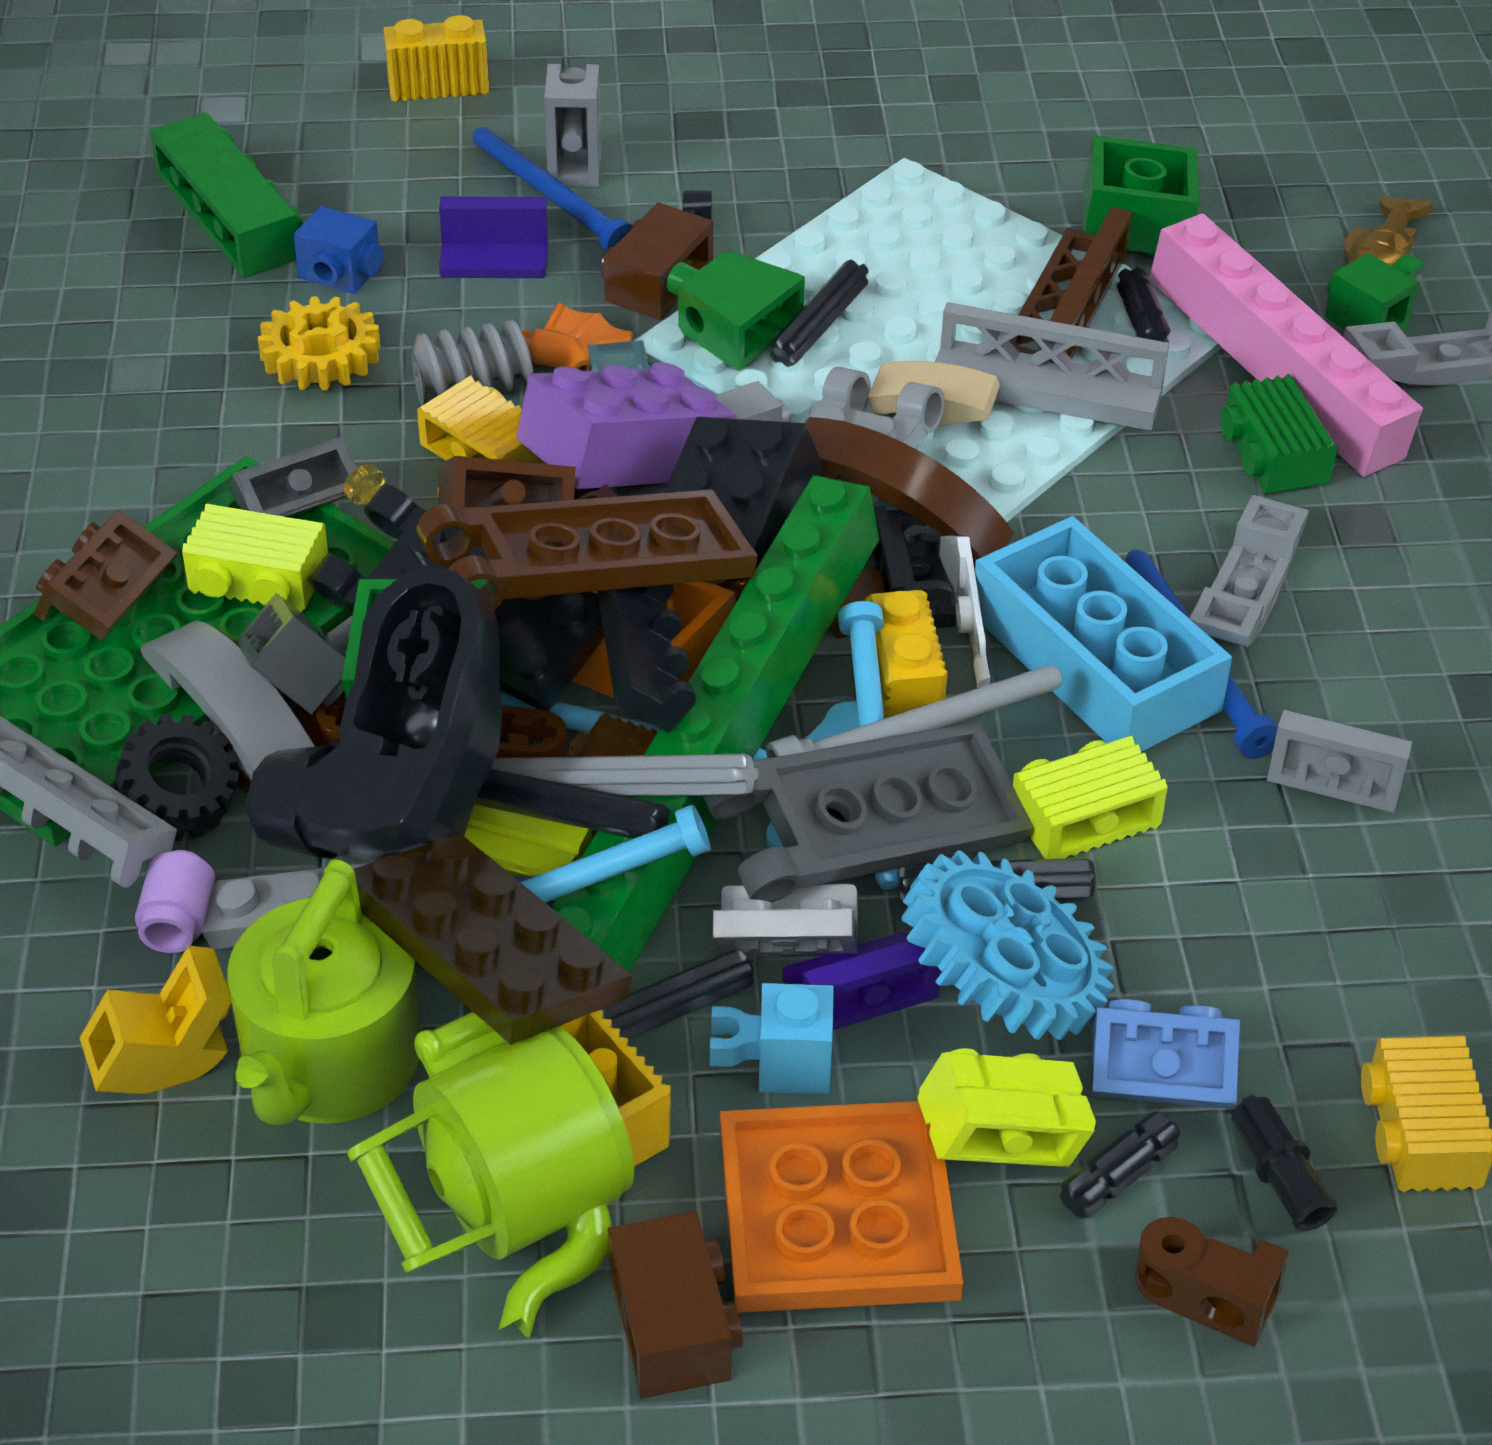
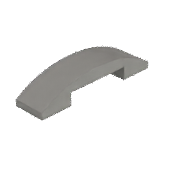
[1343,311,1492,386]
[1189,495,1309,647]
[140,621,315,780]

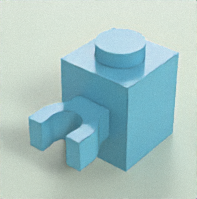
[710,983,833,1095]

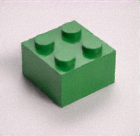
[1082,135,1199,257]

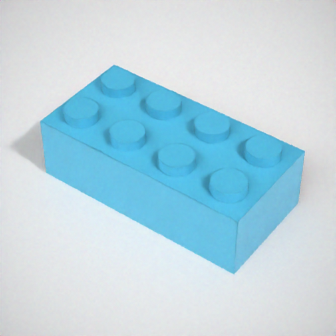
[975,516,1232,752]

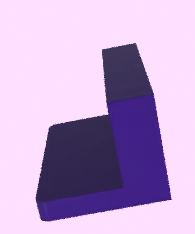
[439,196,549,278]
[782,932,941,1030]

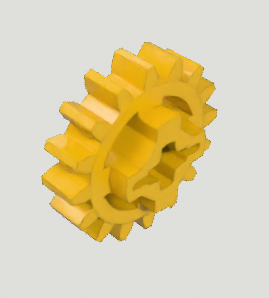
[257,296,381,391]

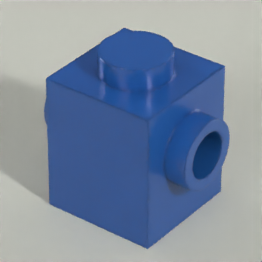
[293,206,383,294]

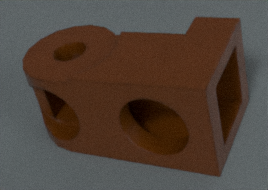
[1135,1217,1289,1347]

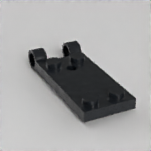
[308,484,604,711]

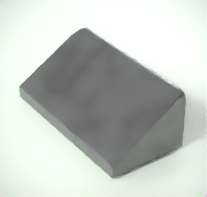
[229,436,366,518]

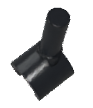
[683,190,712,220]

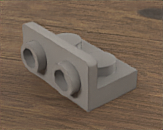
[1267,710,1413,813]
[713,884,858,955]

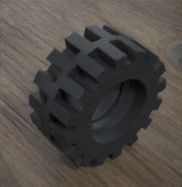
[113,714,239,841]

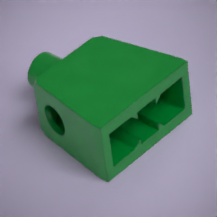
[667,251,805,371]

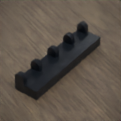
[597,584,696,733]

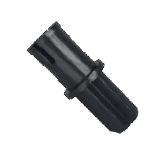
[1231,1095,1337,1232]

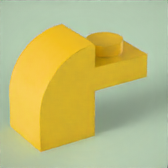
[79,946,232,1094]

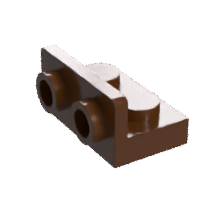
[34,509,178,641]

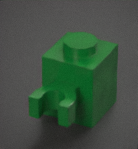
[1325,253,1425,330]

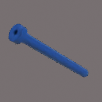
[472,127,632,251]
[1126,549,1278,759]

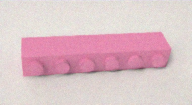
[1149,213,1423,477]

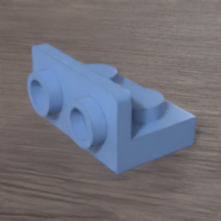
[1090,999,1240,1109]

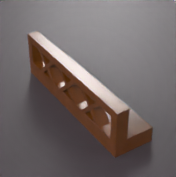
[1009,207,1132,359]

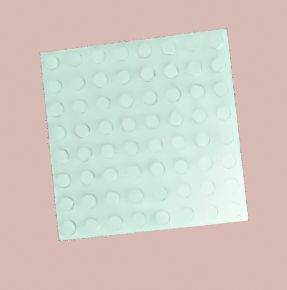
[632,158,1222,522]

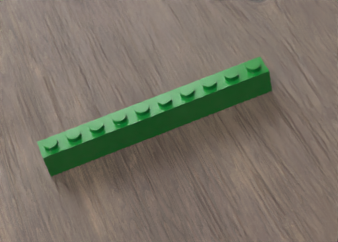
[551,475,879,973]

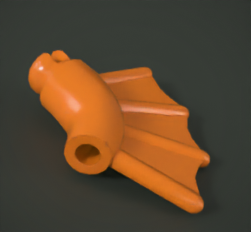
[521,303,648,371]

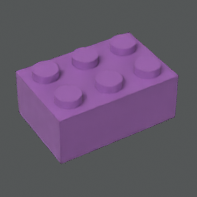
[516,363,737,489]

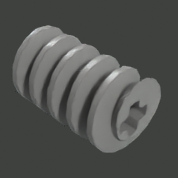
[412,319,533,406]

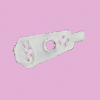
[939,535,990,688]

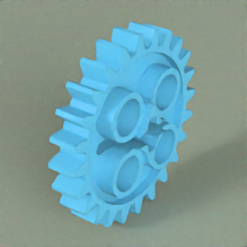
[902,851,1114,1040]

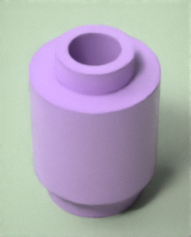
[135,850,216,953]

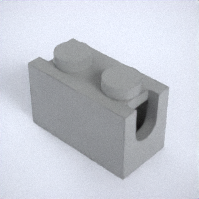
[544,64,602,187]

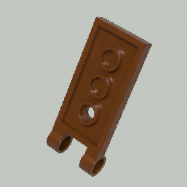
[417,489,758,611]

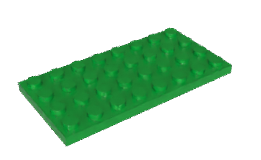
[0,456,396,847]

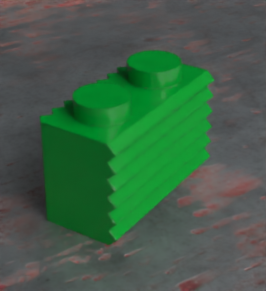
[1220,373,1338,494]

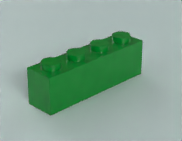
[150,112,303,278]

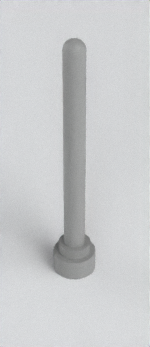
[766,666,1062,759]

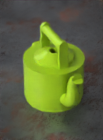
[227,859,422,1127]
[346,1012,635,1338]

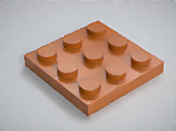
[720,1101,963,1313]

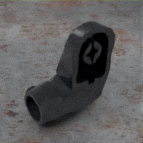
[246,566,502,863]

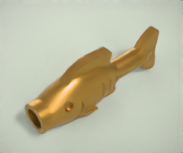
[1344,197,1433,266]

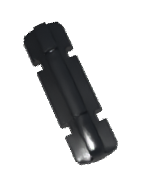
[1116,267,1171,343]
[1060,1111,1180,1219]

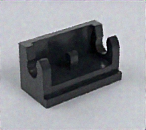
[872,506,956,628]

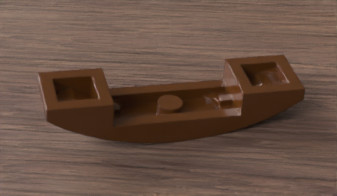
[805,417,1014,570]

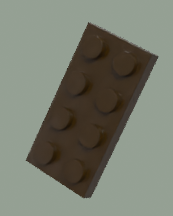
[354,833,632,1045]

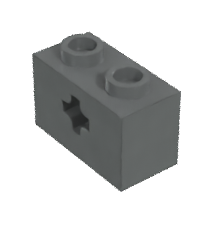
[236,593,346,715]

